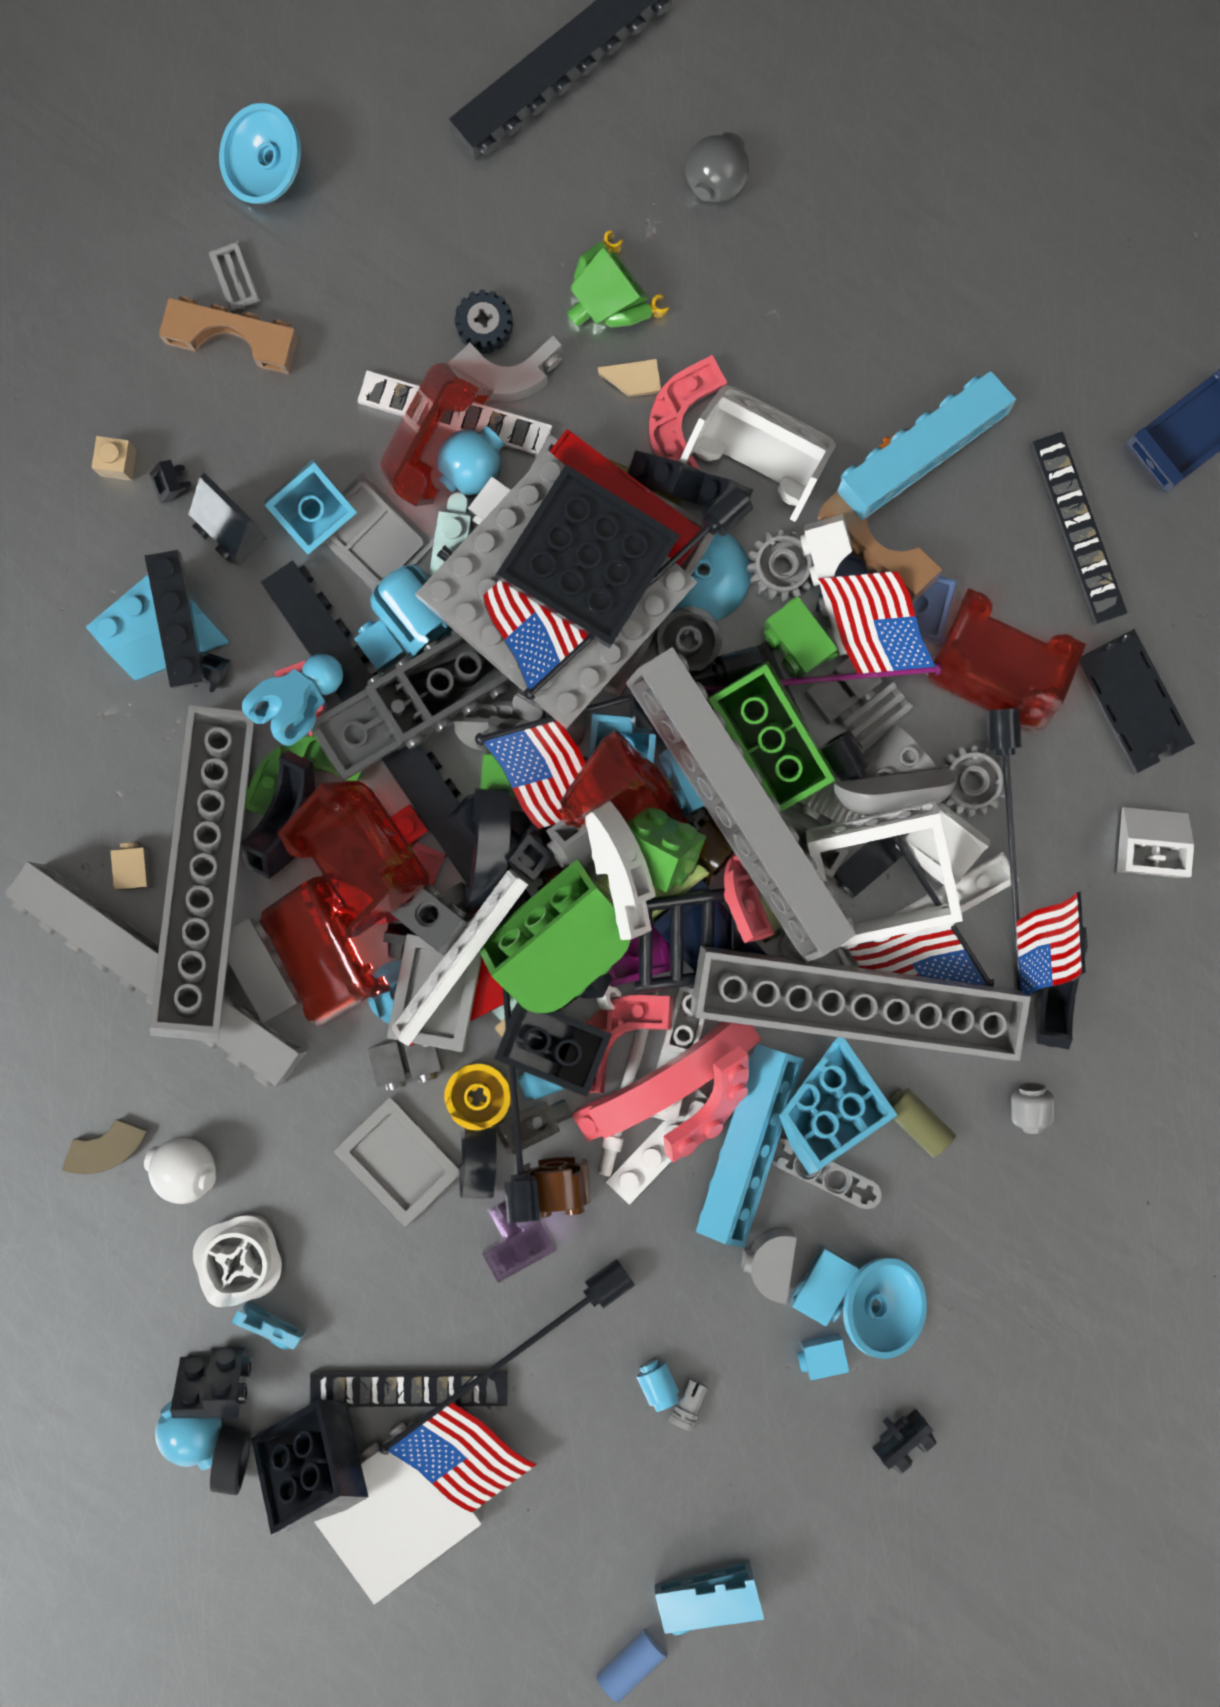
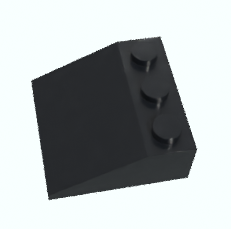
[251,1399,369,1535]

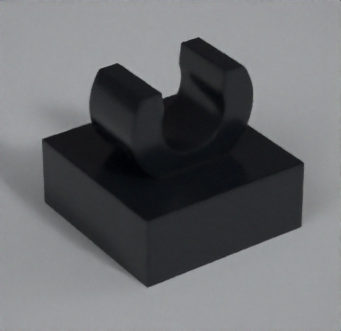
[149,460,191,504]
[193,652,231,692]

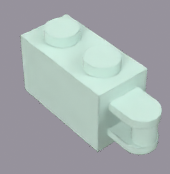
[429,493,473,577]

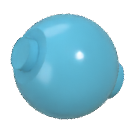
[437,426,505,495]
[155,1401,222,1470]

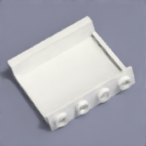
[314,1420,483,1605]

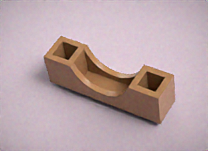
[159,296,299,374]
[817,492,943,604]

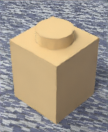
[91,436,137,481]
[111,842,153,891]

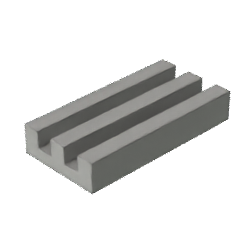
[208,241,262,314]
[842,682,913,748]

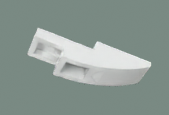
[583,799,656,940]
[651,987,705,1123]

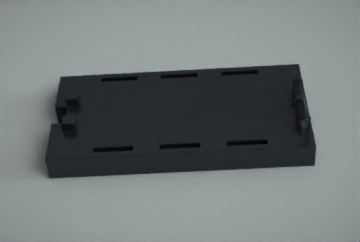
[1074,629,1195,774]

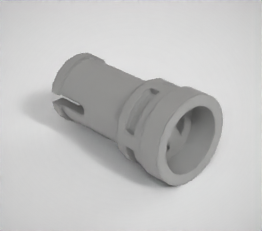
[668,1379,709,1432]

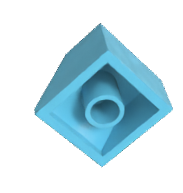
[264,459,357,555]

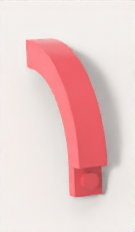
[571,1021,761,1142]

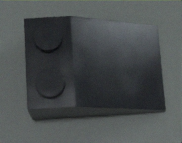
[189,473,267,565]
[494,1002,612,1097]

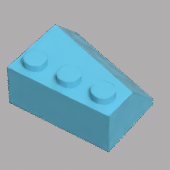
[86,575,230,681]
[779,1037,898,1175]

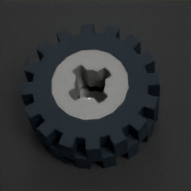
[455,290,513,353]

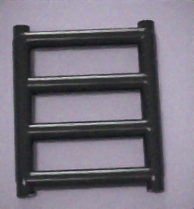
[634,888,745,993]

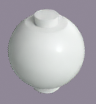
[144,1138,216,1204]

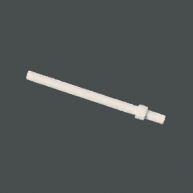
[598,991,659,1177]

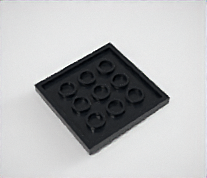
[495,464,680,649]

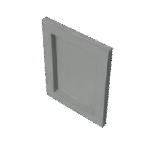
[324,472,434,590]
[387,934,482,1053]
[333,1097,459,1227]

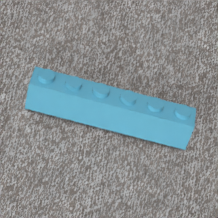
[837,371,1016,521]
[696,1044,805,1248]

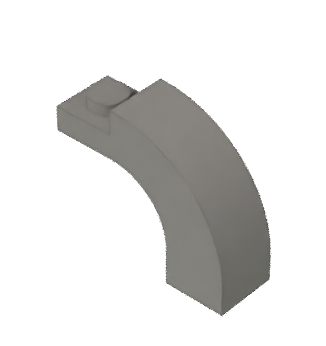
[446,336,562,402]

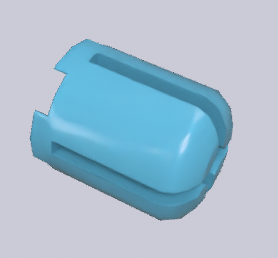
[370,564,453,658]

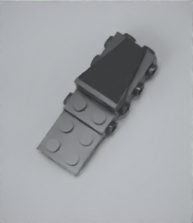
[311,630,511,781]

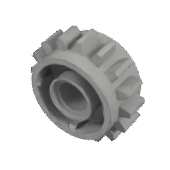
[747,530,814,602]
[939,746,1005,818]

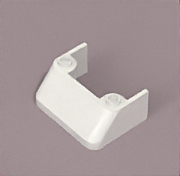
[679,386,836,522]

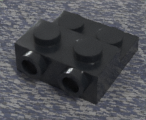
[170,1347,252,1418]

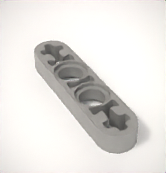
[771,1136,882,1210]

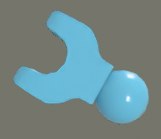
[242,654,343,746]

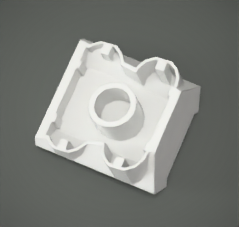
[896,802,990,885]

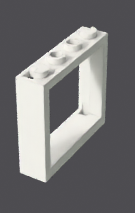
[806,801,963,949]

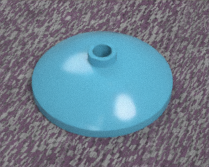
[219,103,301,204]
[672,533,751,621]
[843,1258,927,1359]

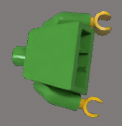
[567,230,670,328]

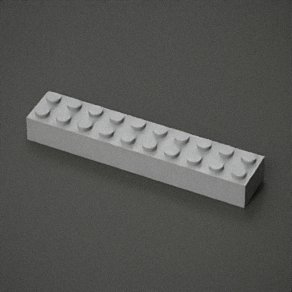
[626,647,857,963]
[149,705,255,1042]
[4,862,308,1087]
[690,946,1031,1062]

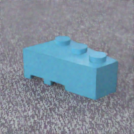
[655,1561,764,1635]

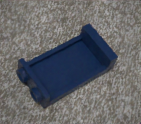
[1126,369,1220,492]
[652,880,767,972]

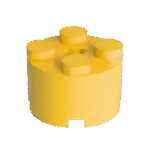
[444,1062,511,1130]

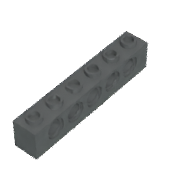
[294,804,468,956]

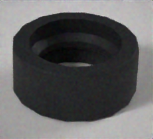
[210,1428,250,1495]

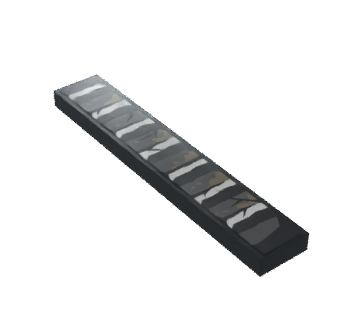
[1031,431,1127,625]
[310,1371,508,1407]

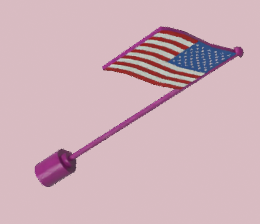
[703,571,942,693]

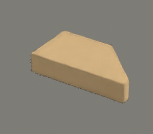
[598,359,661,398]

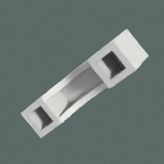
[800,514,852,656]

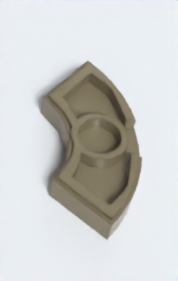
[62,1119,148,1174]

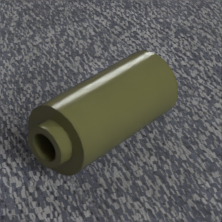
[887,1088,956,1158]

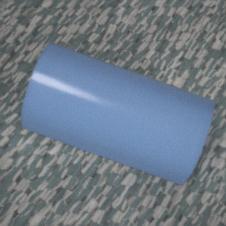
[597,1629,667,1703]

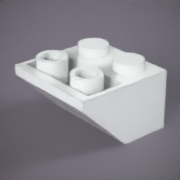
[1117,807,1194,878]

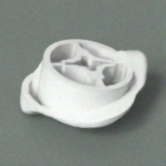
[193,1214,282,1307]

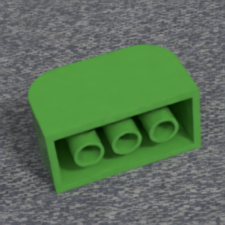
[708,661,835,813]
[479,858,630,1013]

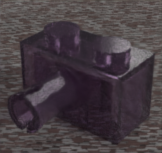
[482,1200,557,1283]

